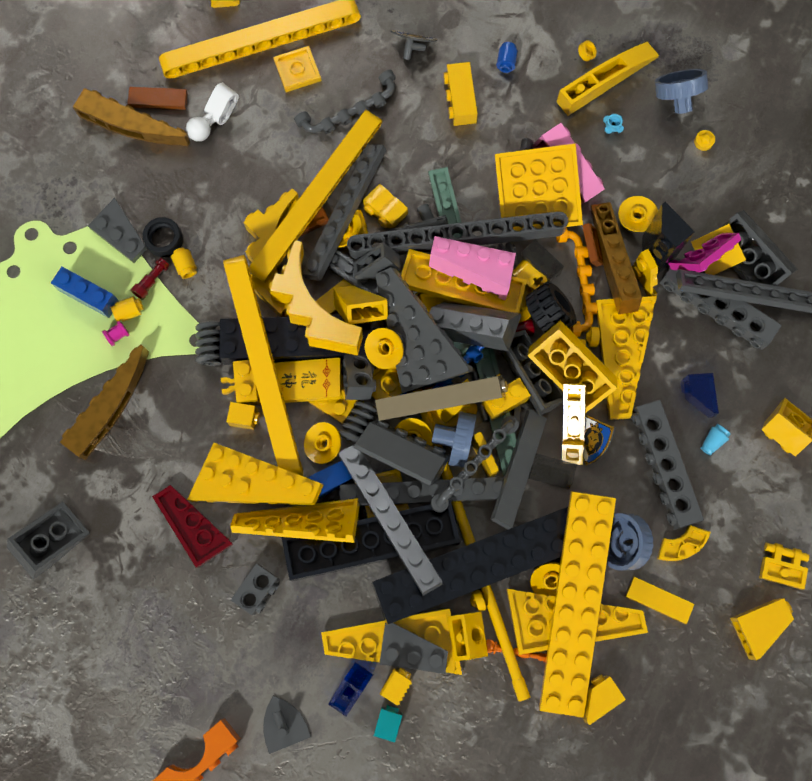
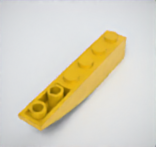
[557,42,659,116]

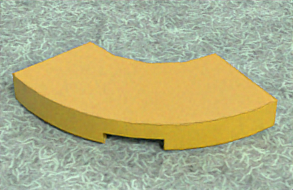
[657,525,711,561]

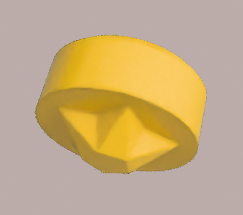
[578,40,597,61]
[694,130,715,151]
[586,327,600,347]
[470,589,486,612]

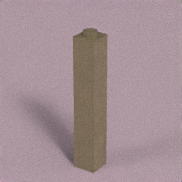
[375,375,508,421]

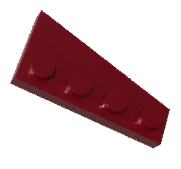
[152,485,234,568]

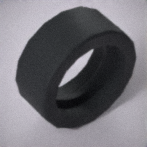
[143,217,183,257]

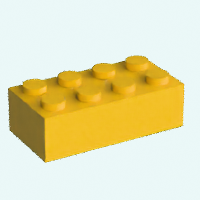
[527,320,618,413]

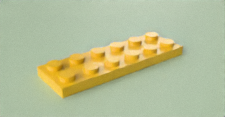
[401,249,527,313]

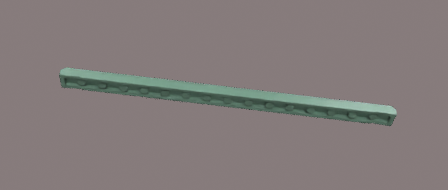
[428,167,516,477]

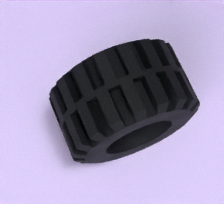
[525,281,577,333]

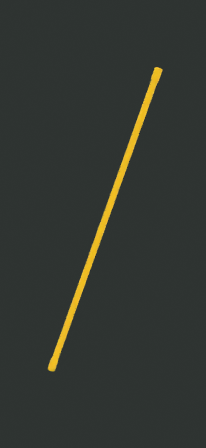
[355,210,531,702]

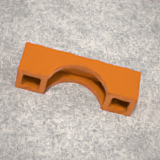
[153,718,241,781]

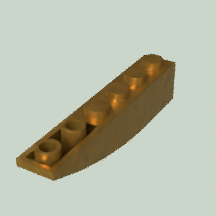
[73,88,190,146]
[591,202,642,315]
[60,344,149,460]

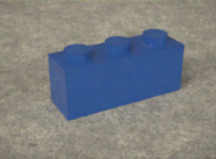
[51,266,119,318]

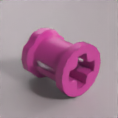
[102,320,130,347]

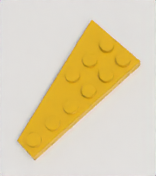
[596,296,657,420]
[187,443,323,505]
[230,498,360,543]
[506,589,648,655]
[321,608,462,675]

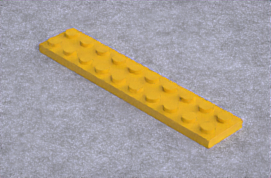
[539,491,616,718]

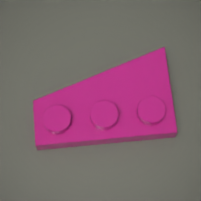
[668,233,741,272]

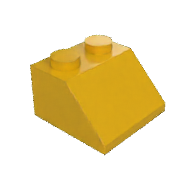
[761,398,812,457]

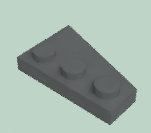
[88,198,147,263]
[379,623,448,674]

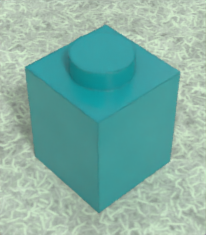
[373,705,403,743]

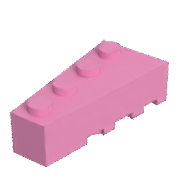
[532,123,605,205]
[429,236,516,301]

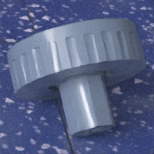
[655,69,708,114]
[432,411,477,468]
[606,513,653,570]

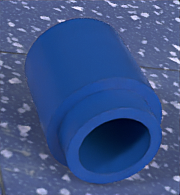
[496,42,518,73]

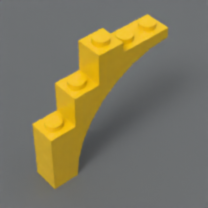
[244,188,299,317]
[268,240,363,355]

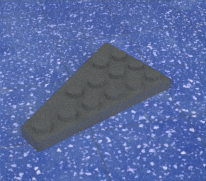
[375,268,473,393]

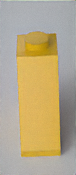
[333,286,388,324]
[730,598,794,660]

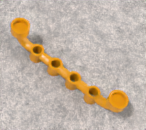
[556,227,598,337]

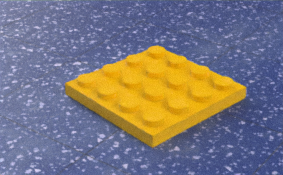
[495,143,583,231]

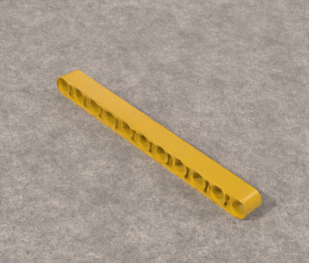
[159,0,361,79]
[249,109,383,283]
[223,255,304,476]

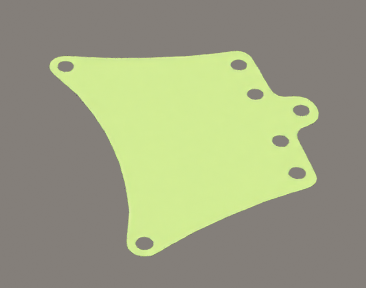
[0,221,199,438]

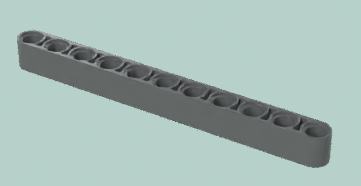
[347,212,568,259]

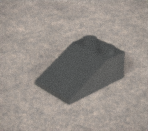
[7,502,89,580]

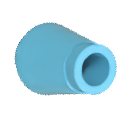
[700,424,731,456]

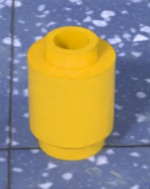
[171,247,197,279]
[111,296,144,322]

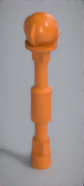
[486,639,547,662]

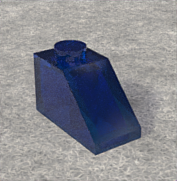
[681,373,719,418]
[328,662,374,717]

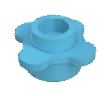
[603,114,624,134]

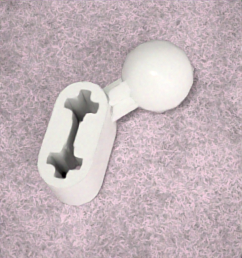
[186,82,239,141]

